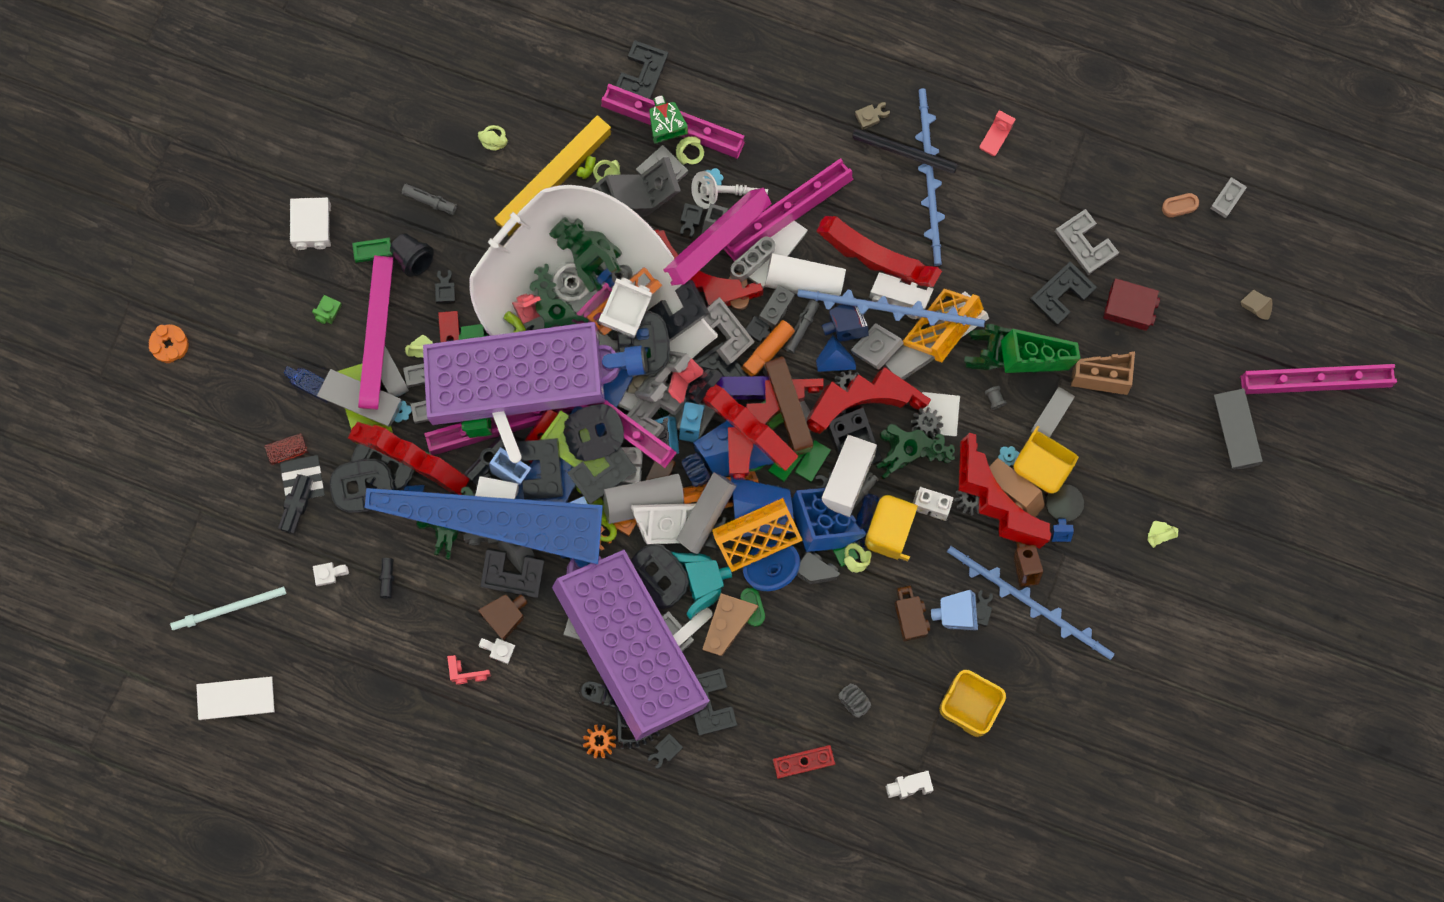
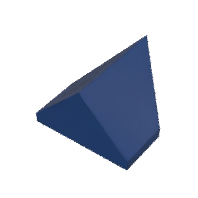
[816,335,856,372]

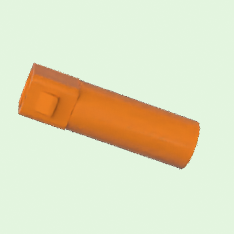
[741,320,795,377]

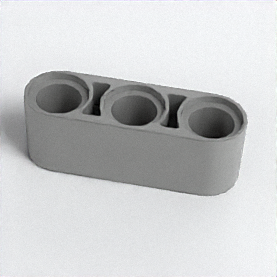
[730,237,775,282]
[381,346,409,397]
[1031,387,1075,438]

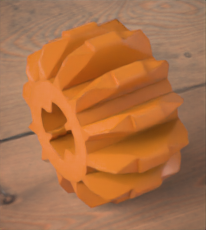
[583,725,616,758]

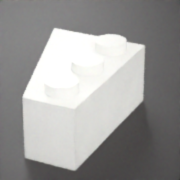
[869,272,933,319]

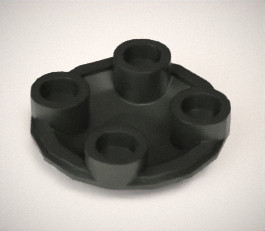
[1046,484,1084,522]

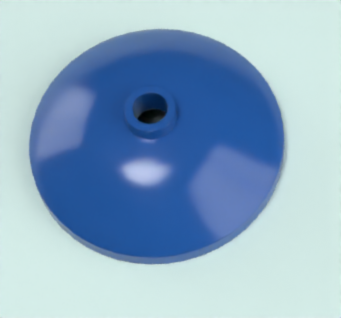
[743,540,800,591]

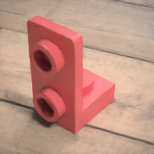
[979,110,1015,157]
[512,293,541,324]
[668,359,703,404]
[447,655,491,685]

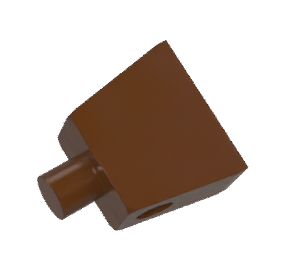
[1014,542,1043,588]
[478,594,528,641]

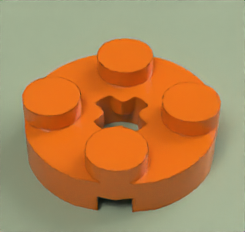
[149,325,189,363]

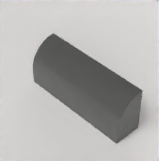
[1214,388,1263,469]

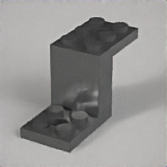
[591,157,681,217]

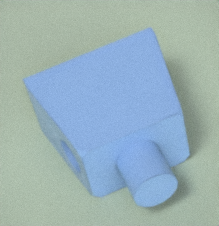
[489,447,531,485]
[931,590,978,630]

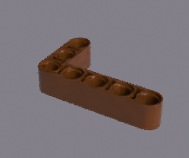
[765,357,813,456]

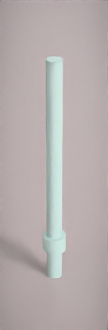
[170,587,287,630]

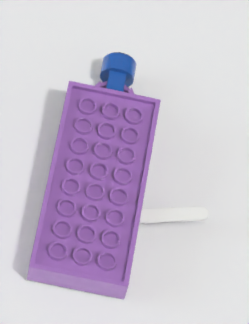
[423,322,648,463]
[552,550,712,741]

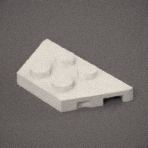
[631,503,696,544]

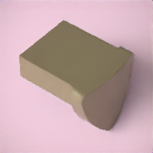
[1241,290,1272,320]

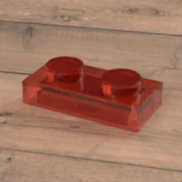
[265,433,308,465]

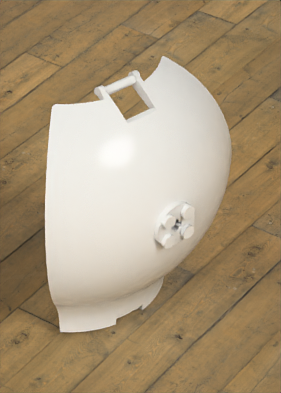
[470,185,718,411]

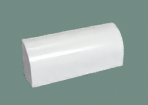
[764,253,846,296]
[822,435,877,517]

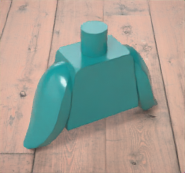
[671,552,732,620]

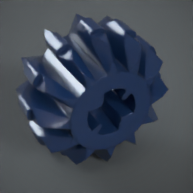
[682,453,710,487]

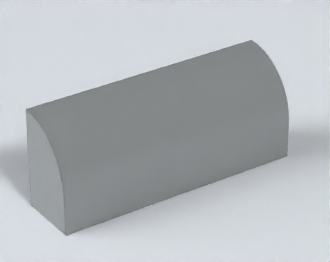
[882,320,958,380]
[317,369,402,427]
[676,472,737,554]
[604,474,684,524]

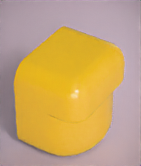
[939,670,1006,737]

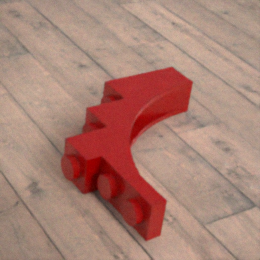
[701,385,798,471]
[348,422,470,495]

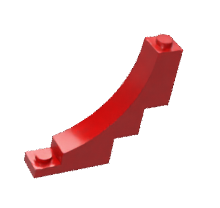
[816,216,942,287]
[654,230,763,307]
[806,367,931,434]
[728,378,824,480]
[959,433,1051,549]

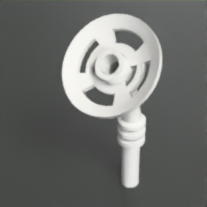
[691,171,768,209]

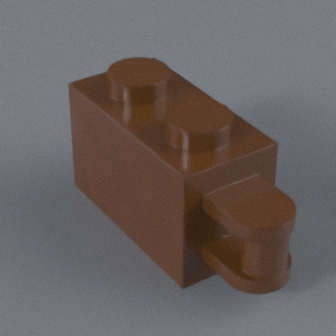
[895,585,930,642]

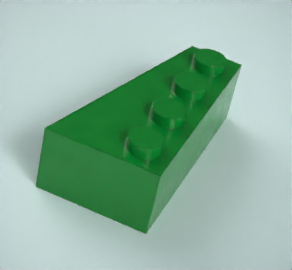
[1001,329,1080,373]

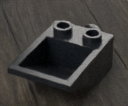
[827,405,882,464]

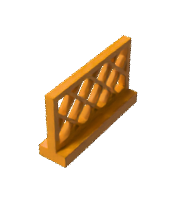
[903,289,984,363]
[712,498,802,572]

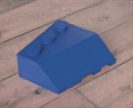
[693,421,774,477]
[731,477,794,537]
[791,488,866,552]

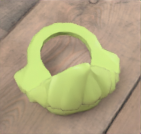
[478,125,508,151]
[676,136,704,165]
[593,160,621,183]
[405,335,433,358]
[1148,521,1178,548]
[844,543,872,573]

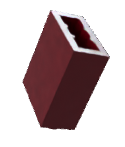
[1103,278,1160,331]

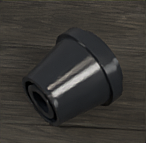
[390,233,434,277]

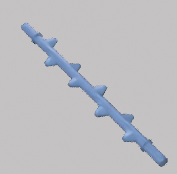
[915,89,945,266]
[797,289,985,327]
[947,546,1115,660]

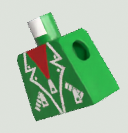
[649,96,688,144]

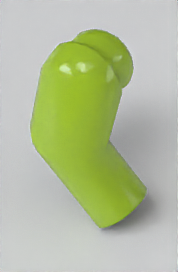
[577,156,596,179]
[504,311,526,333]

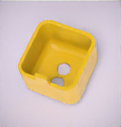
[1014,426,1078,493]
[865,495,918,561]

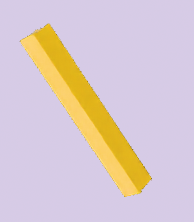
[494,115,611,236]

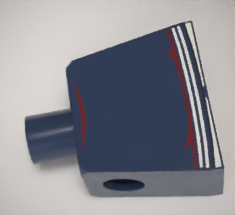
[821,298,869,341]

